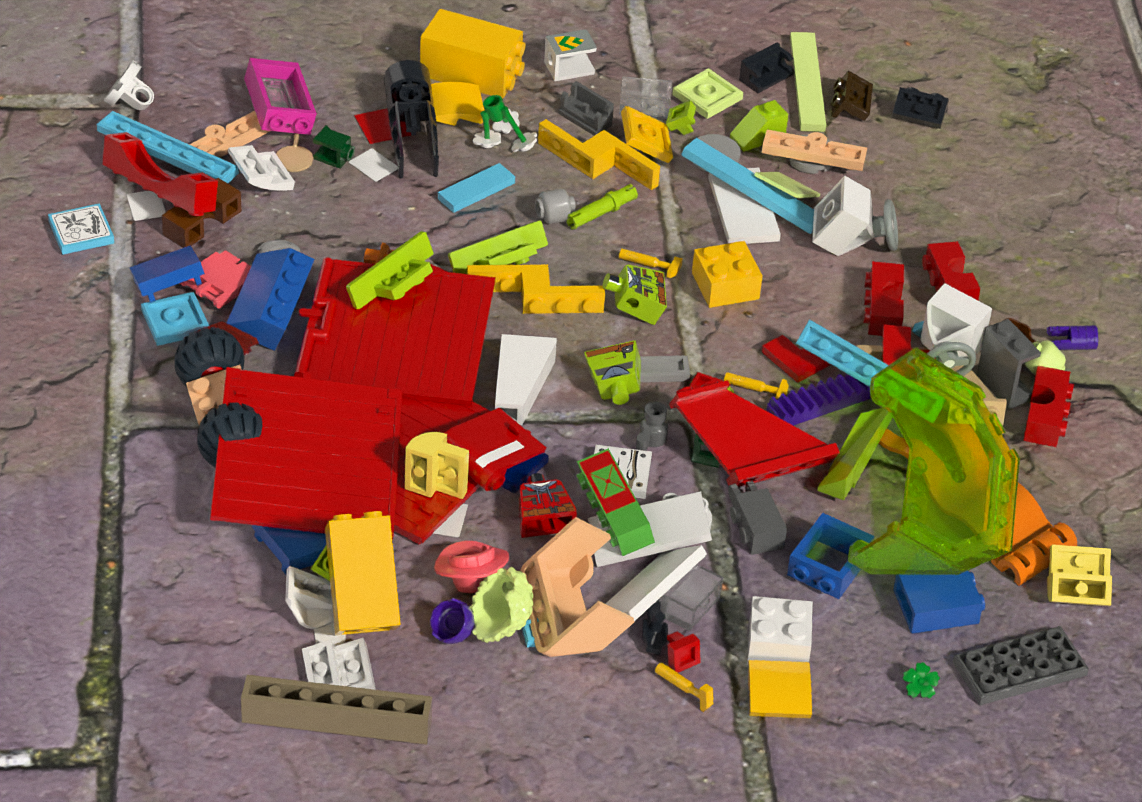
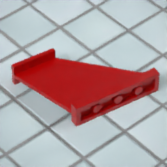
[669,380,840,488]

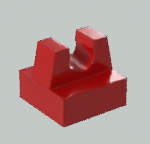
[667,631,701,673]

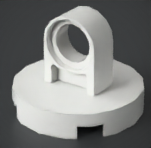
[104,61,154,110]

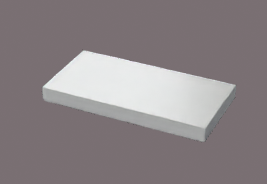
[708,167,781,244]
[588,491,712,567]
[606,545,707,621]

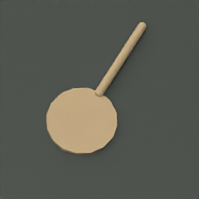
[276,133,313,172]

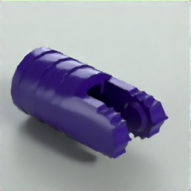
[1046,325,1098,350]

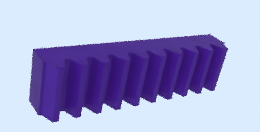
[766,373,876,426]

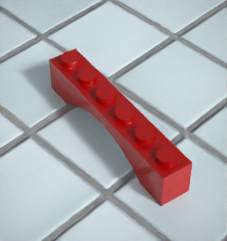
[102,132,218,216]

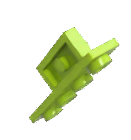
[448,221,548,274]
[346,231,434,309]

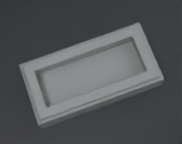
[640,355,691,383]

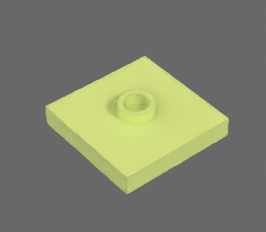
[672,68,743,119]

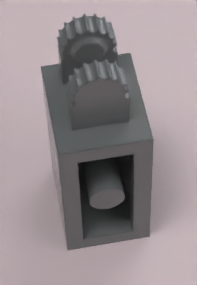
[728,481,787,555]

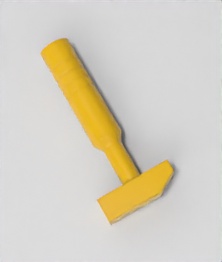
[619,248,683,278]
[724,372,789,400]
[655,663,713,712]

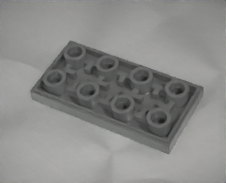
[953,626,1089,705]

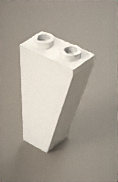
[495,334,557,425]

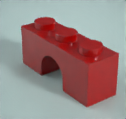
[922,241,981,301]
[863,261,904,336]
[1023,366,1074,448]

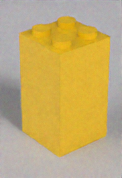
[420,9,526,99]
[325,511,401,636]

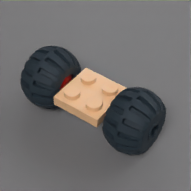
[174,327,262,468]

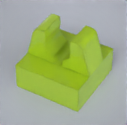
[666,100,696,135]

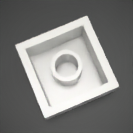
[747,596,813,665]

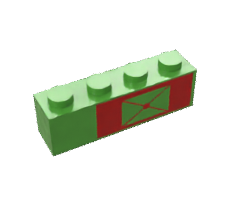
[576,448,655,556]

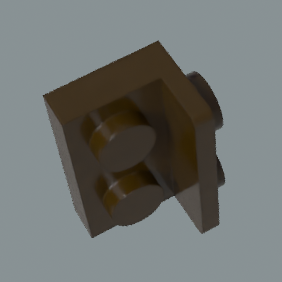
[830,70,873,121]

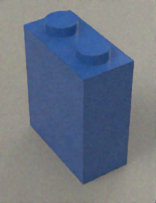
[893,561,985,634]

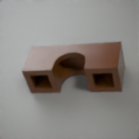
[162,178,242,248]

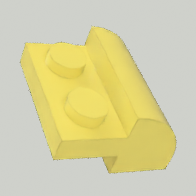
[405,432,469,499]
[1047,545,1112,606]

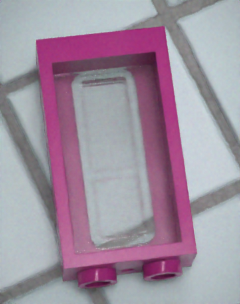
[244,58,317,135]

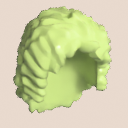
[470,567,533,643]

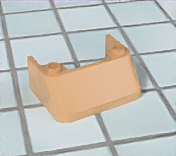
[520,517,635,657]

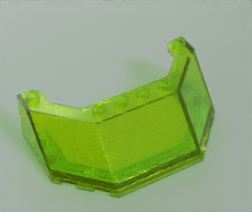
[848,347,1020,575]

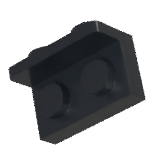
[892,87,949,129]

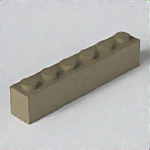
[241,675,432,745]

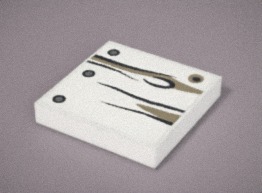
[594,445,652,499]

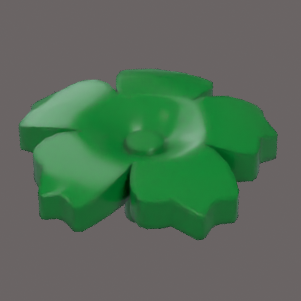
[902,662,940,699]

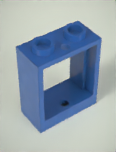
[787,513,874,599]

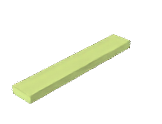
[790,32,826,132]

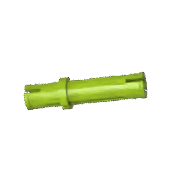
[566,184,638,230]

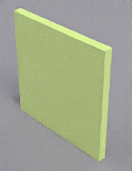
[754,172,820,198]

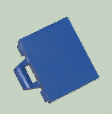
[130,245,205,303]
[252,525,327,575]

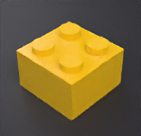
[692,241,763,308]

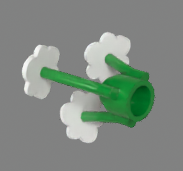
[473,95,537,152]

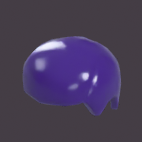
[430,598,475,644]

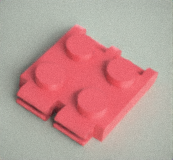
[179,250,251,309]

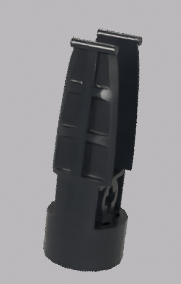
[384,60,439,178]

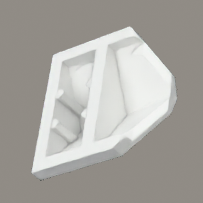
[285,566,334,629]

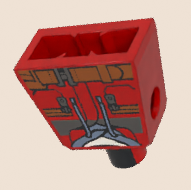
[519,473,577,538]

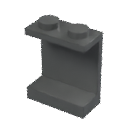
[977,319,1041,409]

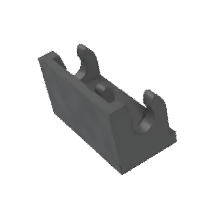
[558,81,614,136]

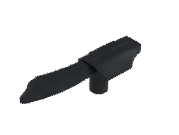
[642,598,668,655]

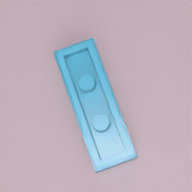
[438,163,515,213]

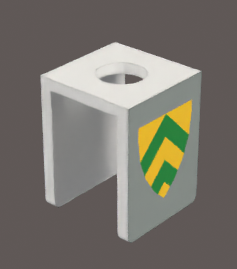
[544,30,597,81]

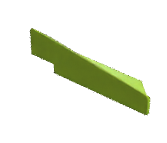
[817,400,896,500]

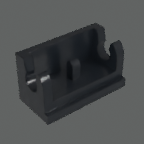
[739,42,794,93]

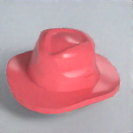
[434,541,509,593]

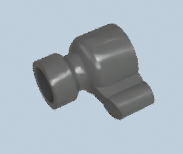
[636,402,668,451]

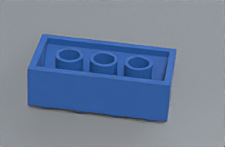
[224,248,315,351]

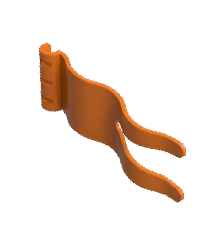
[879,410,1077,586]

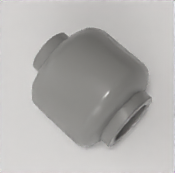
[535,188,575,224]

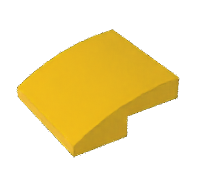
[431,82,484,126]
[748,660,812,718]

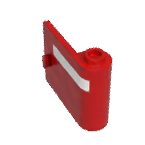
[445,407,547,491]

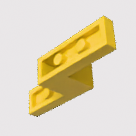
[538,119,660,190]
[467,264,605,314]

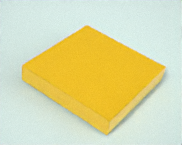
[621,106,673,163]

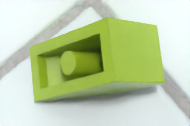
[730,100,788,152]

